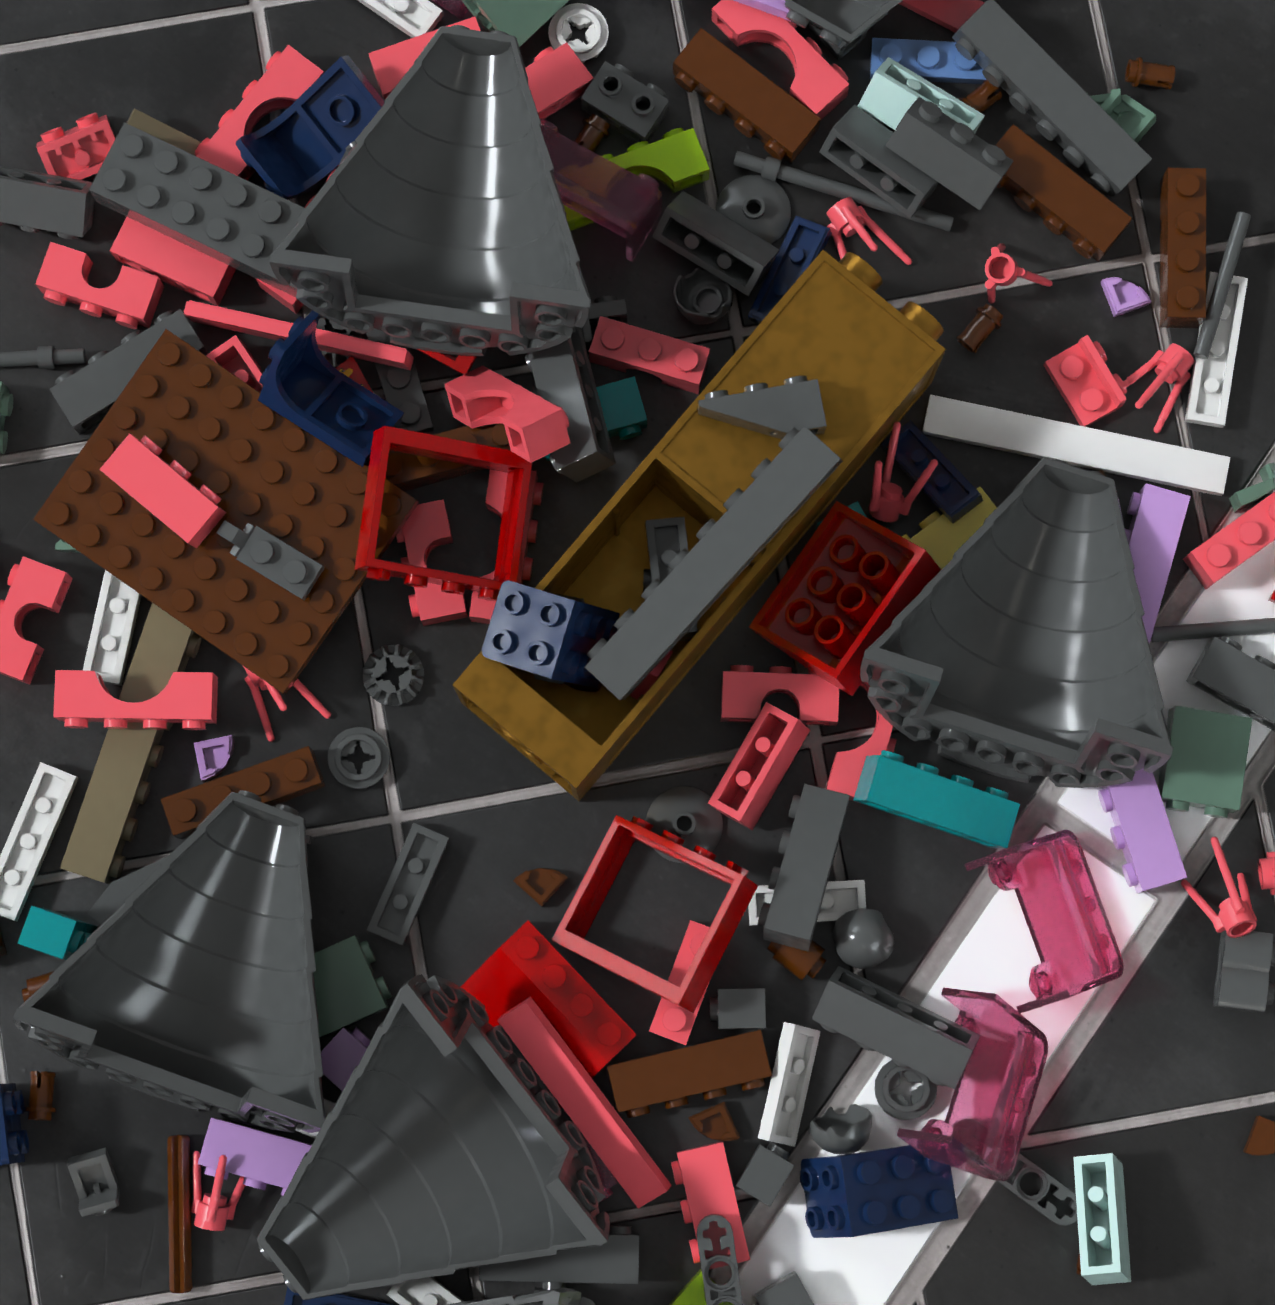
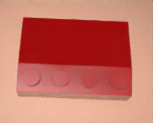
[749,501,941,696]
[461,920,637,1109]

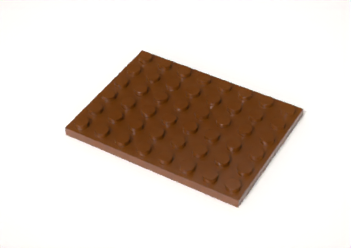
[33,329,419,695]

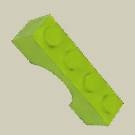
[555,128,710,231]

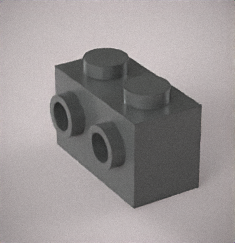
[581,61,669,143]

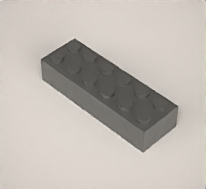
[89,122,305,297]

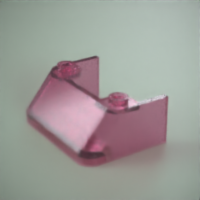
[540,119,662,262]
[965,830,1124,1014]
[897,987,1048,1181]

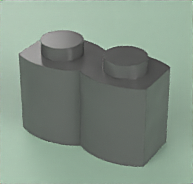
[1213,931,1275,1013]

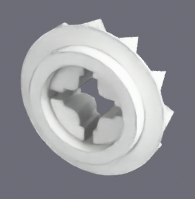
[548,3,609,63]

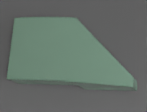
[1087,88,1156,143]
[1229,462,1275,512]

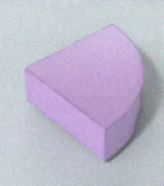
[1100,277,1151,317]
[194,735,234,782]

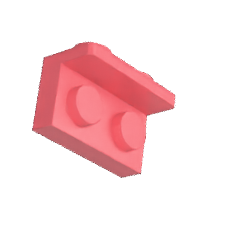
[36,112,116,180]
[1043,335,1127,427]

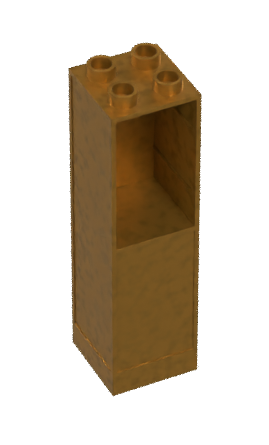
[453,250,946,802]

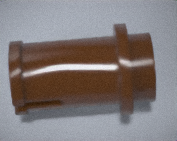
[1125,57,1175,90]
[958,79,1002,113]
[567,114,610,165]
[956,303,1003,354]
[24,1071,56,1121]

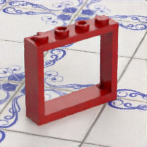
[354,426,532,601]
[552,815,758,1013]

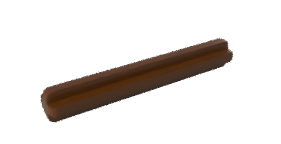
[167,1135,192,1293]

